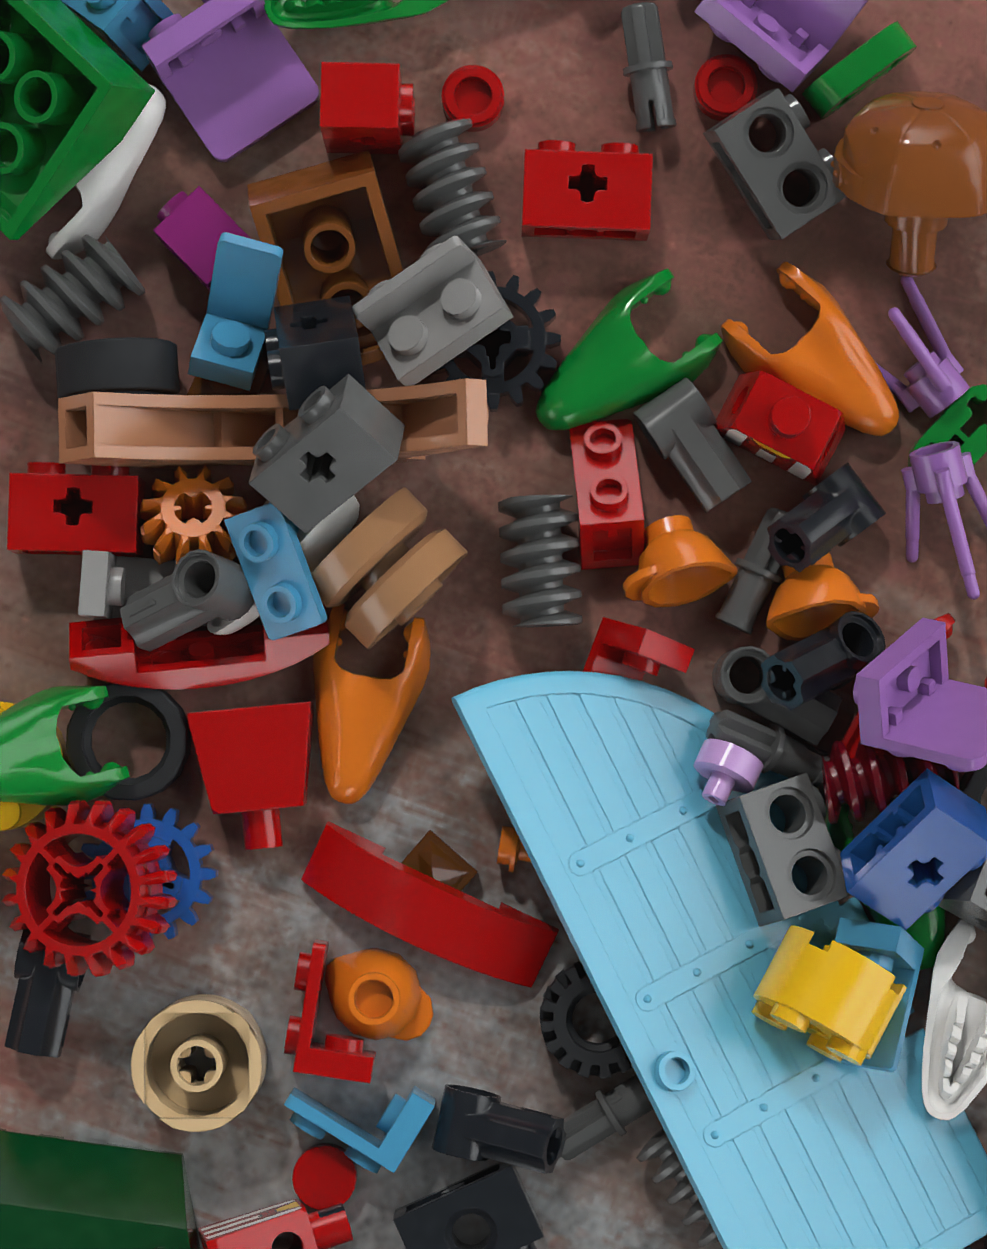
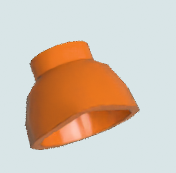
[623,515,738,608]
[766,553,880,641]
[324,948,434,1041]

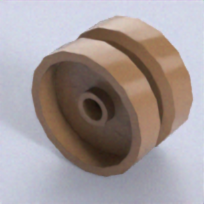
[311,487,468,649]

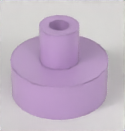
[694,739,763,806]

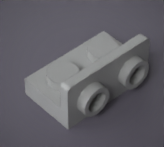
[352,236,514,386]

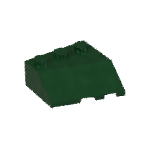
[0,1129,200,1249]

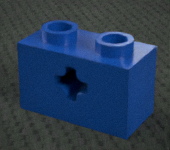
[840,768,987,930]

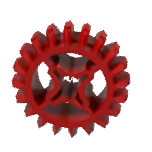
[1,800,178,977]

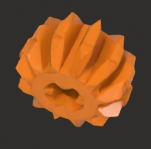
[140,465,247,565]

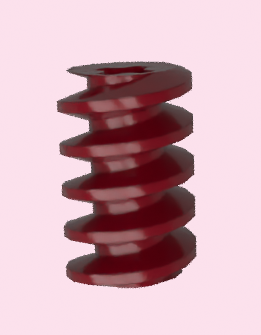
[821,739,960,825]

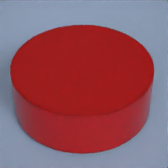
[693,54,758,121]
[441,65,505,132]
[292,1143,357,1210]

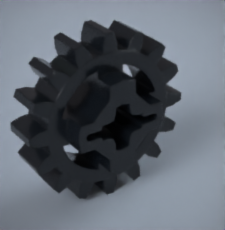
[430,271,561,412]

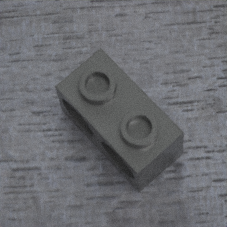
[703,88,846,240]
[716,773,851,927]

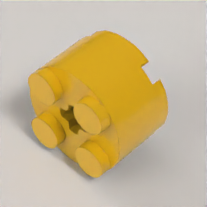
[751,925,907,1066]

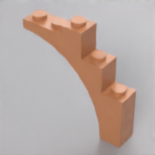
[58,378,489,470]

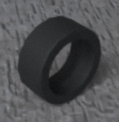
[55,337,180,398]
[66,683,191,801]

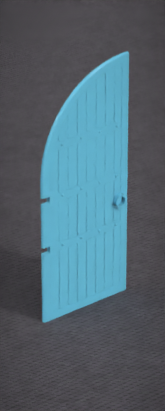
[451,671,987,1249]

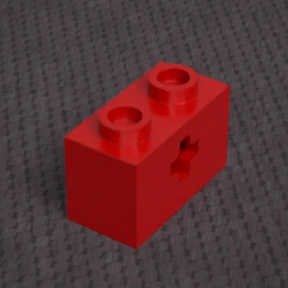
[320,62,415,154]
[521,140,653,241]
[7,462,146,557]

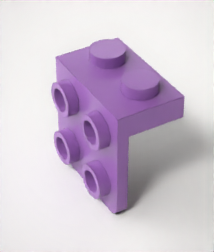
[141,0,320,162]
[694,0,869,92]
[853,618,987,772]

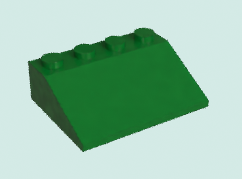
[0,0,155,240]

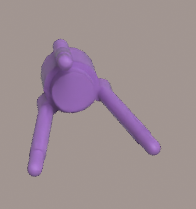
[876,276,970,418]
[901,441,987,600]

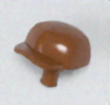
[830,91,987,277]

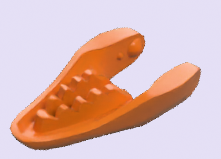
[721,262,899,436]
[313,603,431,804]

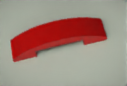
[69,604,330,690]
[301,821,559,988]

